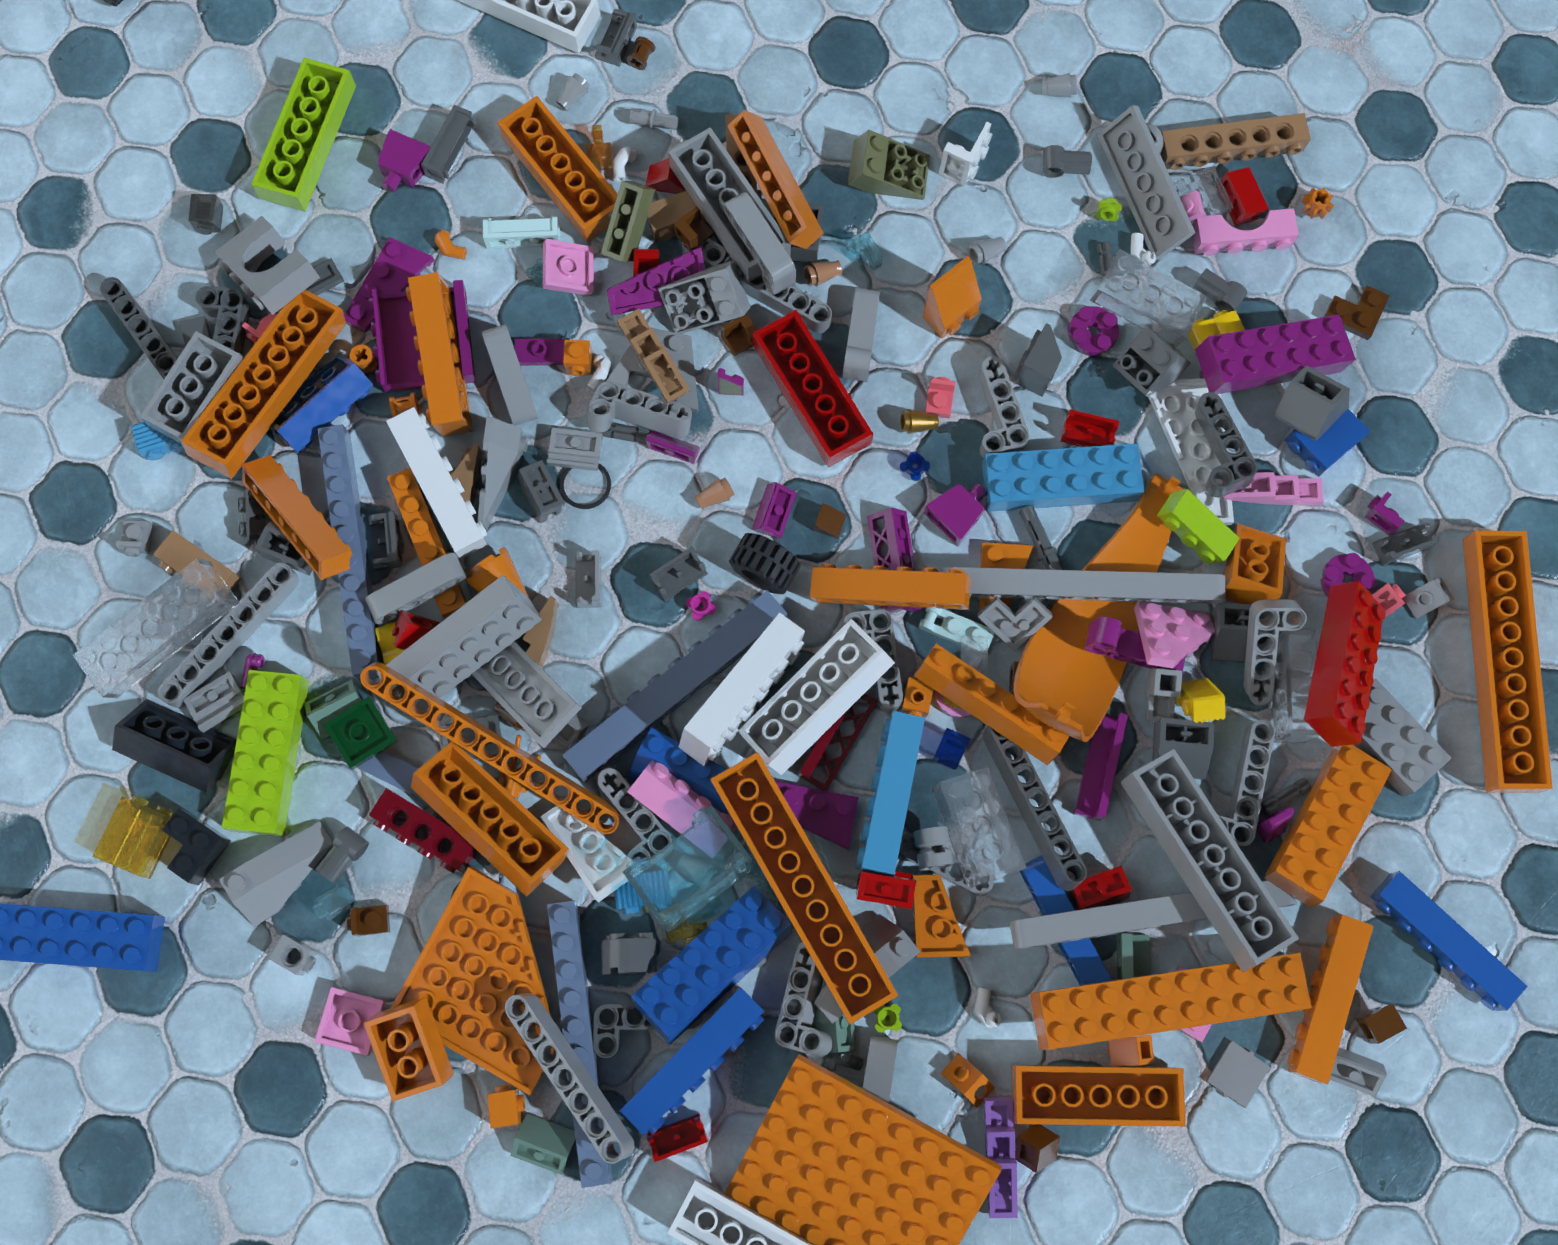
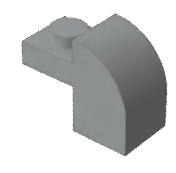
[1145,668,1183,721]

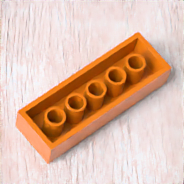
[497,96,618,243]
[406,272,474,437]
[411,741,569,897]
[1264,745,1392,908]
[1011,1065,1186,1127]

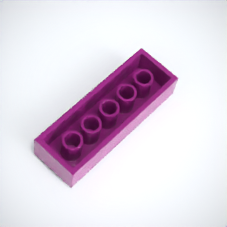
[1195,314,1356,394]

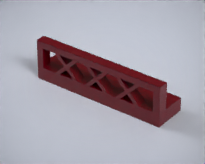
[799,693,878,791]

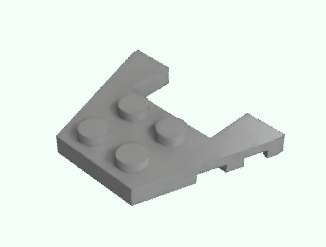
[607,327,699,413]

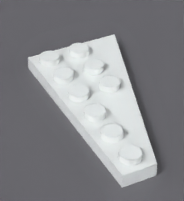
[1148,379,1234,525]

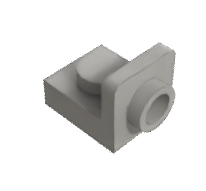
[115,520,153,557]

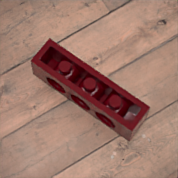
[369,788,477,874]

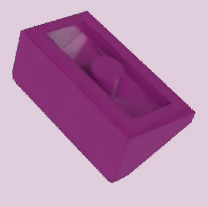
[646,431,700,464]
[752,482,797,539]

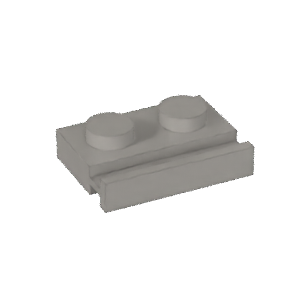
[547,428,603,471]
[183,671,244,733]

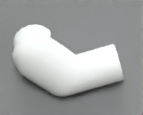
[612,147,637,182]
[1130,233,1156,267]
[587,354,611,390]
[974,988,1001,1028]

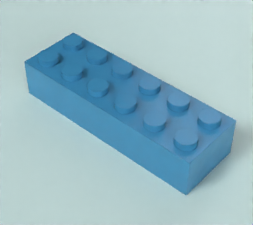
[982,443,1144,512]
[855,711,925,878]

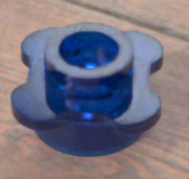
[900,452,930,481]

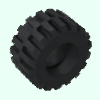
[729,533,801,595]

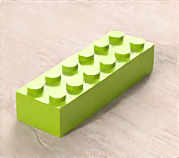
[251,57,356,212]
[222,670,310,837]

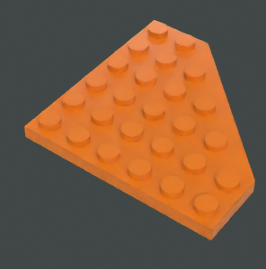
[391,867,555,1095]

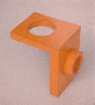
[941,1053,995,1108]

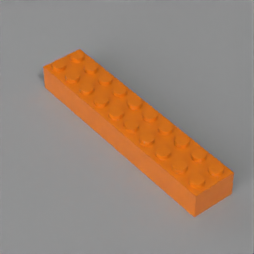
[1463,531,1553,793]
[710,752,899,1024]
[1030,953,1312,1050]

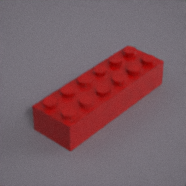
[752,310,873,468]
[1304,581,1385,747]

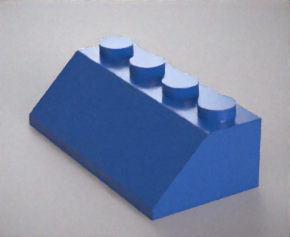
[271,353,373,453]
[627,727,728,814]

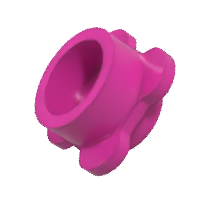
[686,591,716,621]

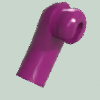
[240,653,265,689]

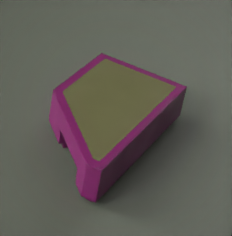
[717,368,744,396]

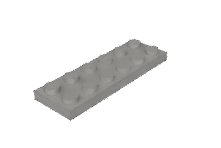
[1097,105,1196,260]
[472,641,581,748]

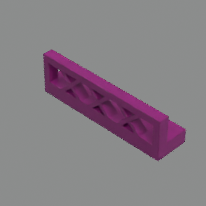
[867,508,922,614]
[1074,713,1128,821]

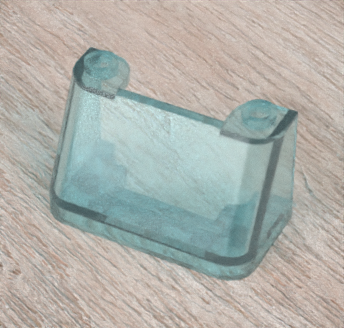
[623,805,755,931]

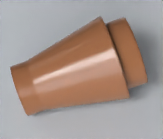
[804,260,842,287]
[695,477,735,509]

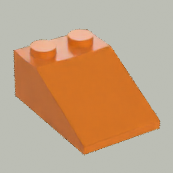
[922,256,982,338]
[1223,523,1286,605]

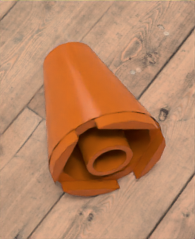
[465,547,529,598]

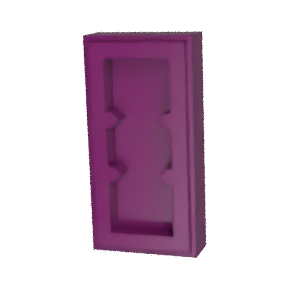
[515,338,565,366]

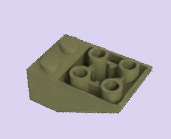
[848,130,930,200]

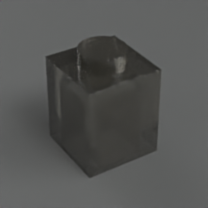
[188,194,223,235]

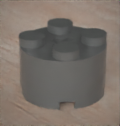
[601,933,657,976]

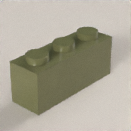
[601,181,656,262]

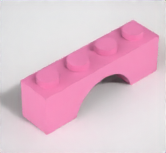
[1192,208,1299,256]

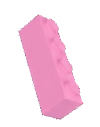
[627,759,736,858]

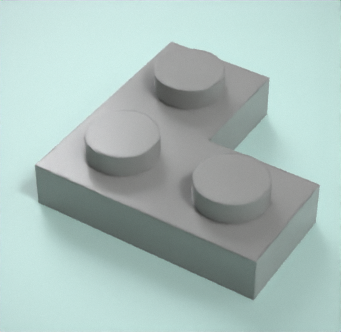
[978,596,1053,651]

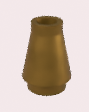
[900,409,939,434]

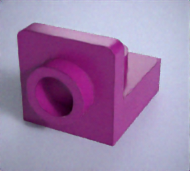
[1365,491,1404,536]

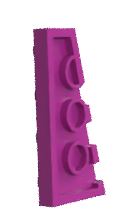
[344,237,435,333]
[606,246,705,315]
[775,781,859,851]

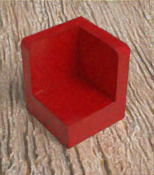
[633,249,660,276]

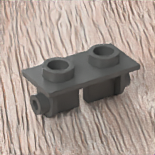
[238,489,266,546]

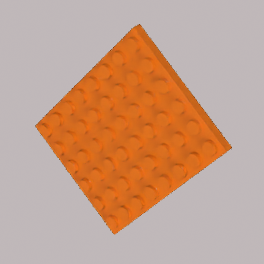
[724,1053,1002,1245]

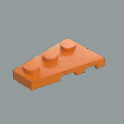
[978,542,1033,619]
[913,875,971,958]

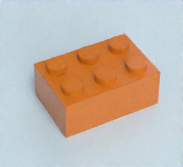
[364,997,454,1102]

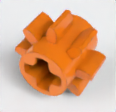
[1301,188,1334,219]

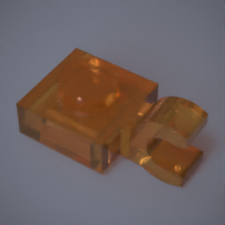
[586,125,613,170]

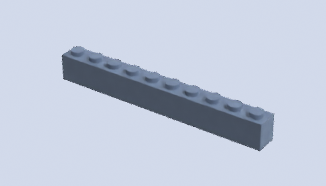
[317,424,384,681]
[562,590,787,783]
[547,900,613,1188]

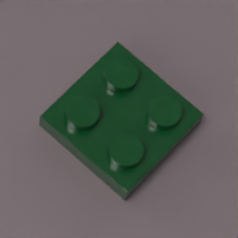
[323,696,398,770]

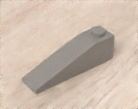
[478,417,528,531]
[219,821,333,927]
[814,914,920,1024]

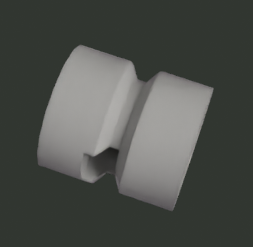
[913,826,954,871]

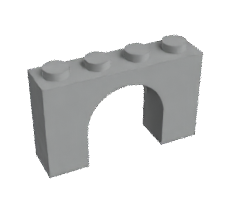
[215,216,320,315]

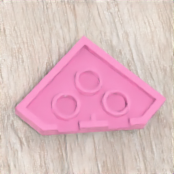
[1134,601,1215,668]

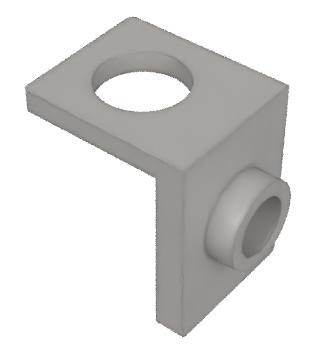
[1403,577,1454,619]

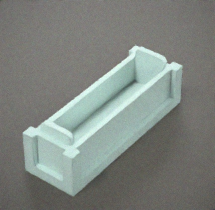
[483,216,560,249]

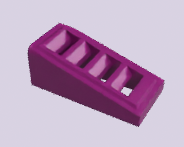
[1256,807,1295,843]

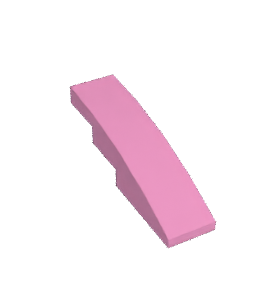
[1222,472,1324,505]

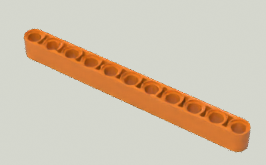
[360,662,619,834]

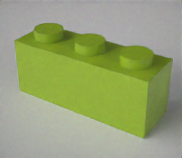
[1157,489,1240,565]

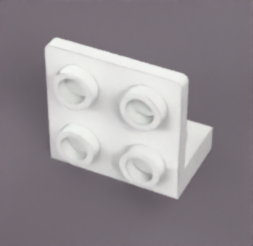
[939,122,993,187]

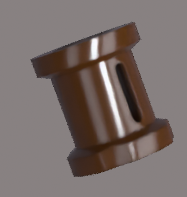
[626,36,656,70]

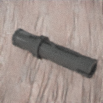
[1019,505,1063,570]

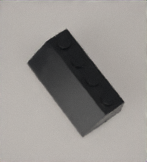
[112,699,237,793]

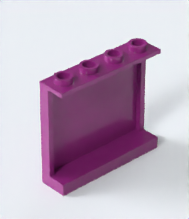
[369,280,476,393]

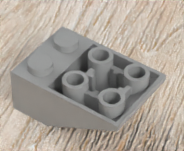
[658,260,751,334]

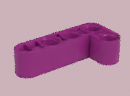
[1084,617,1186,673]

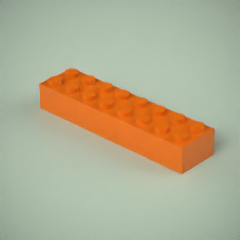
[181,289,346,479]

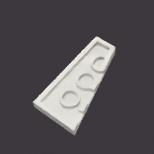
[541,805,643,902]

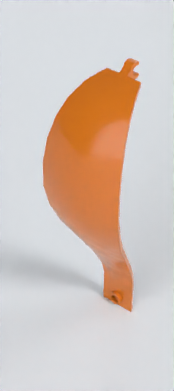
[1013,473,1183,742]

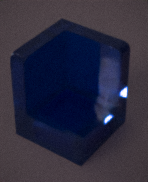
[932,728,971,770]

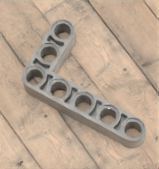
[1218,720,1275,848]

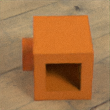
[563,340,593,376]
[901,677,933,718]
[1108,1035,1155,1067]
[487,1084,525,1129]

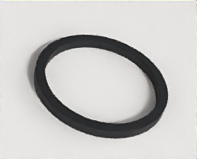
[560,463,611,509]

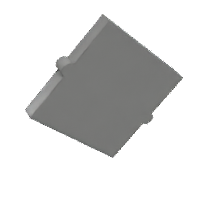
[1206,1040,1270,1108]

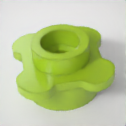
[1095,198,1122,222]
[874,1004,902,1033]

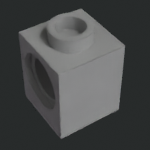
[268,934,318,976]

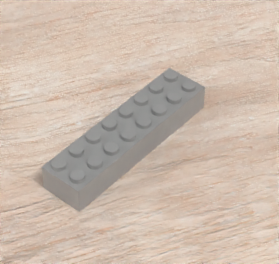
[1121,749,1299,972]

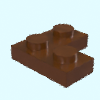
[1324,285,1390,340]

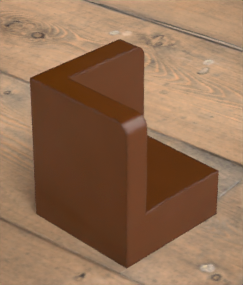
[674,206,713,251]
[721,313,757,356]
[1355,1004,1407,1044]
[1015,1124,1060,1173]

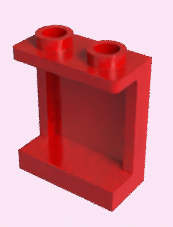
[856,870,917,909]

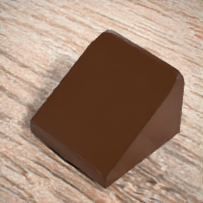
[814,503,846,539]

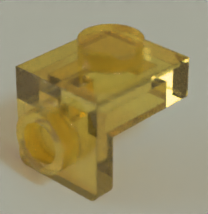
[662,913,708,945]

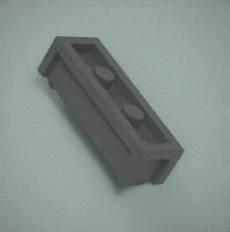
[421,105,477,184]

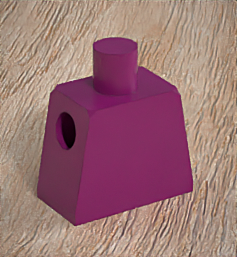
[377,129,431,193]
[924,484,987,547]

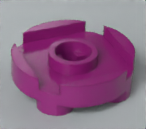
[1068,306,1119,356]
[1320,553,1376,597]

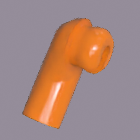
[435,230,467,260]

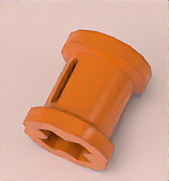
[350,344,378,375]
[389,392,420,417]

